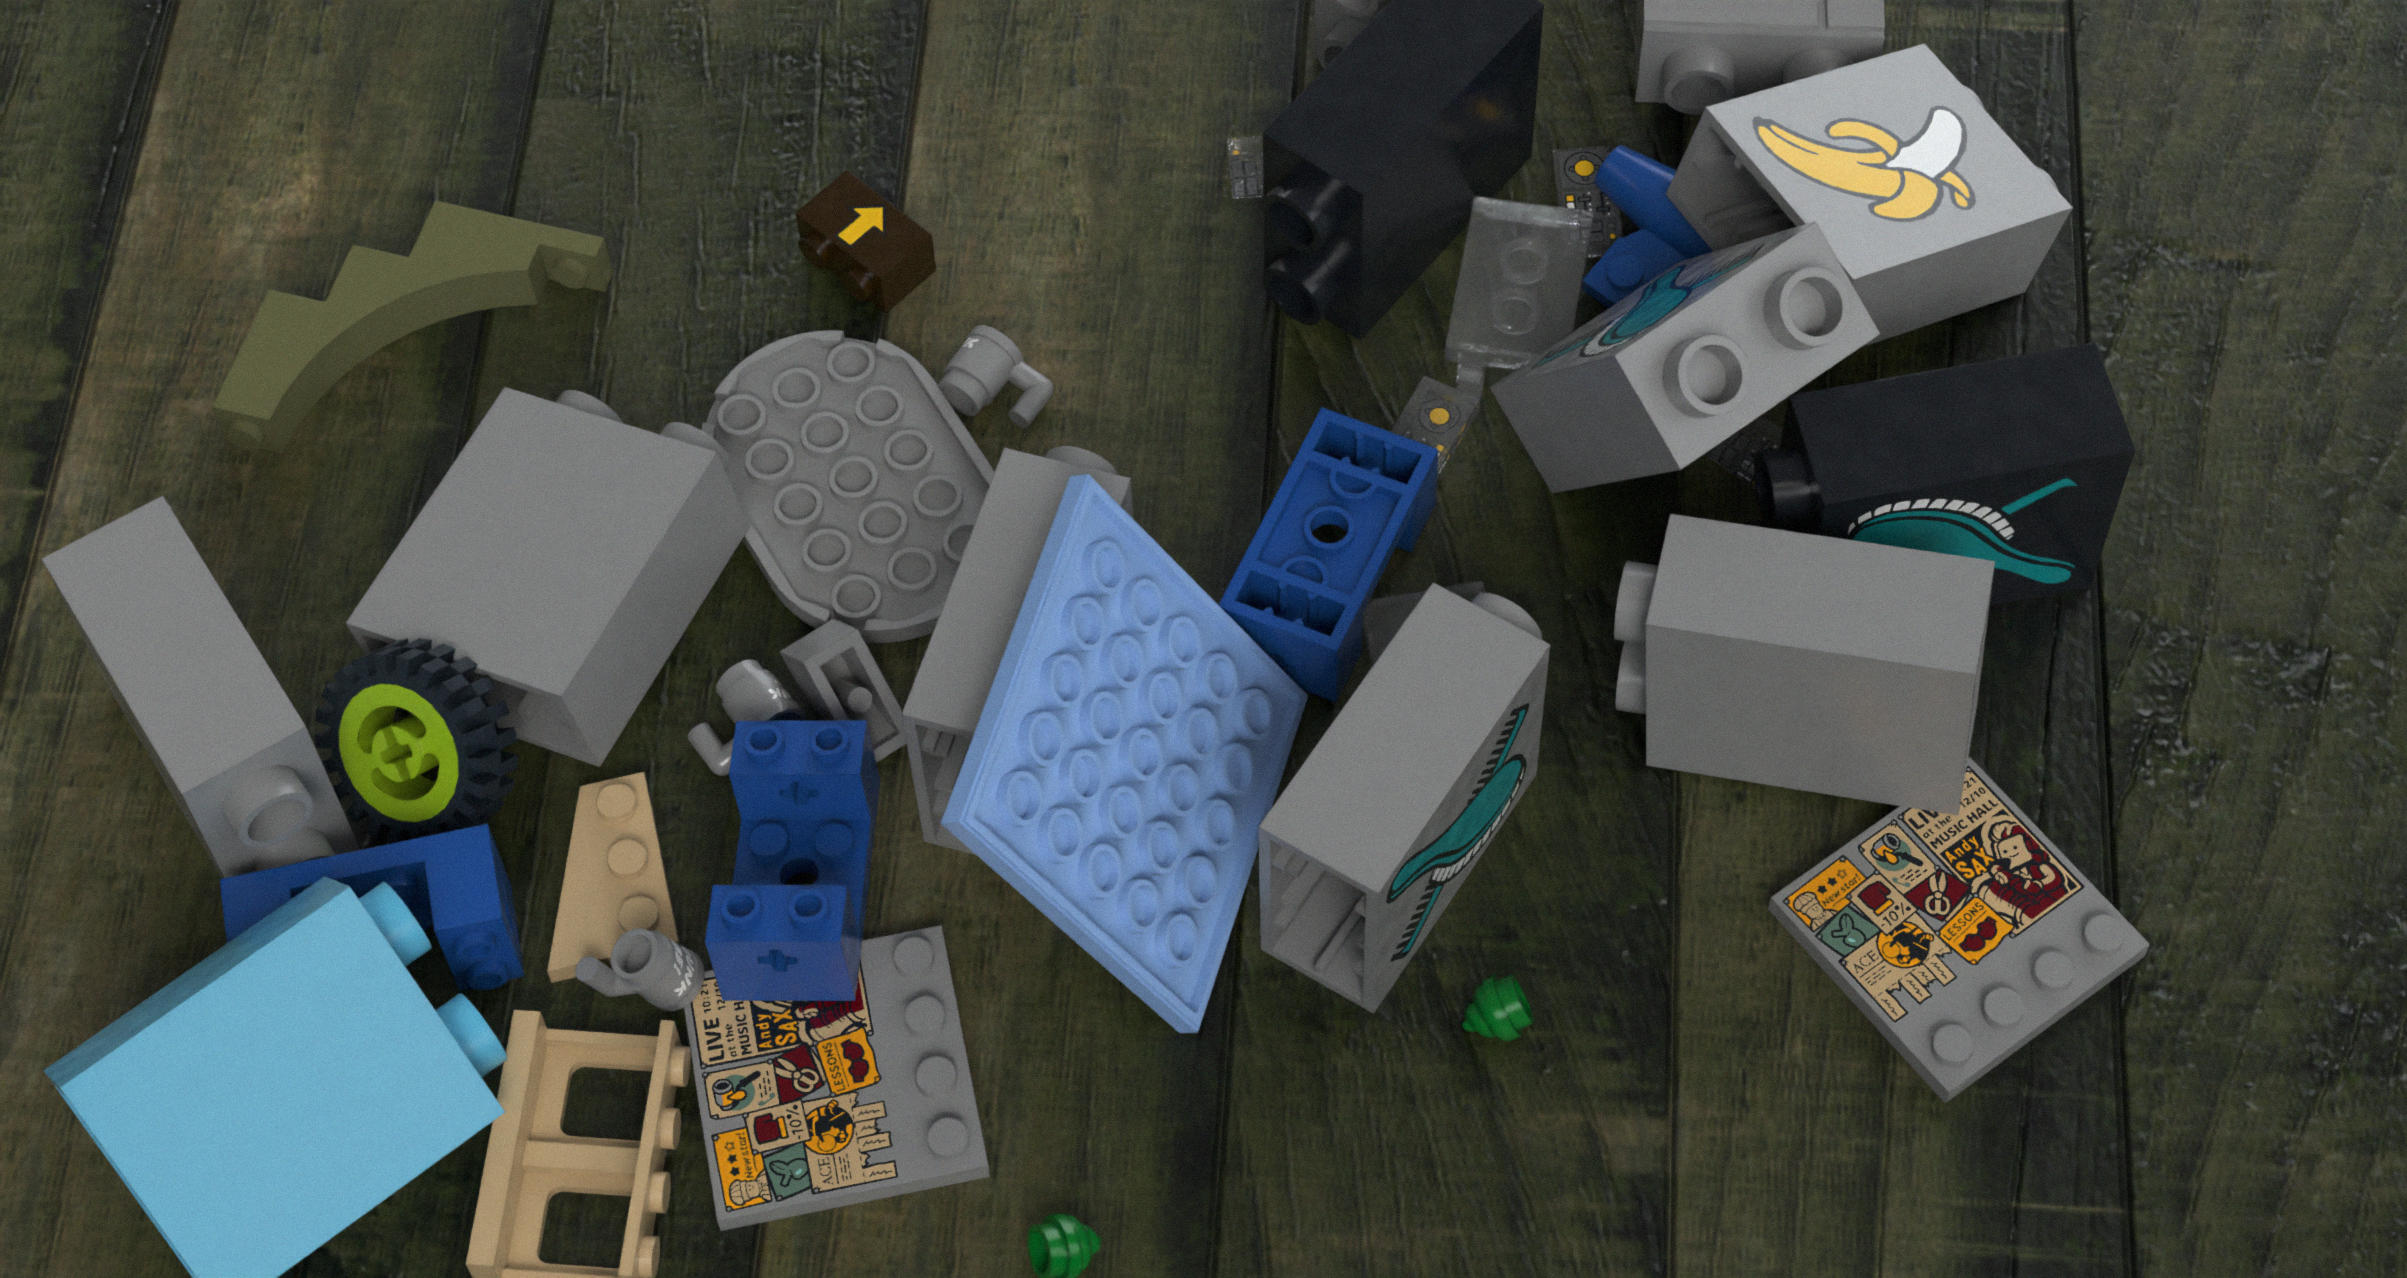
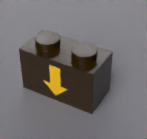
[795,170,936,314]

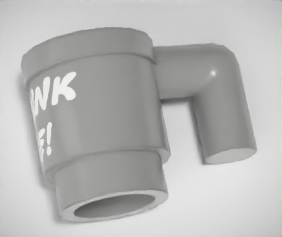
[938,325,1054,428]
[687,659,806,776]
[575,928,705,1011]

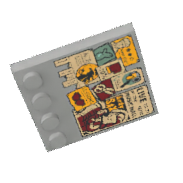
[1768,757,2150,1103]
[684,925,990,1231]

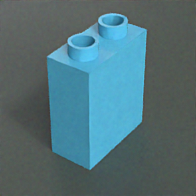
[43,876,508,1278]

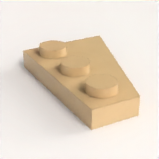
[547,772,680,983]

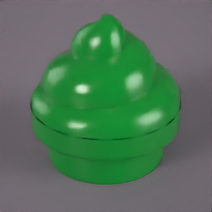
[1462,974,1534,1042]
[1027,1213,1102,1278]

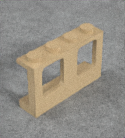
[466,1010,691,1278]

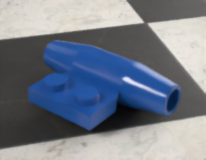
[1582,145,1713,309]

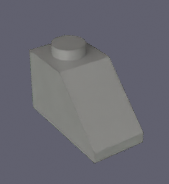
[780,619,907,763]

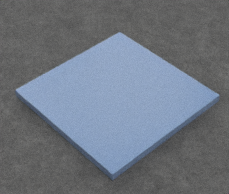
[940,474,1308,1033]

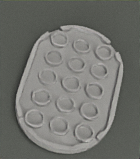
[702,330,995,643]

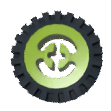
[314,638,518,844]

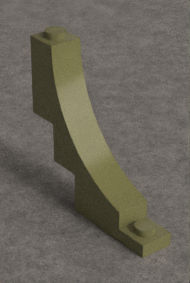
[212,200,613,454]

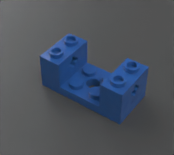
[1219,407,1438,703]
[705,720,880,1001]
[220,824,525,990]

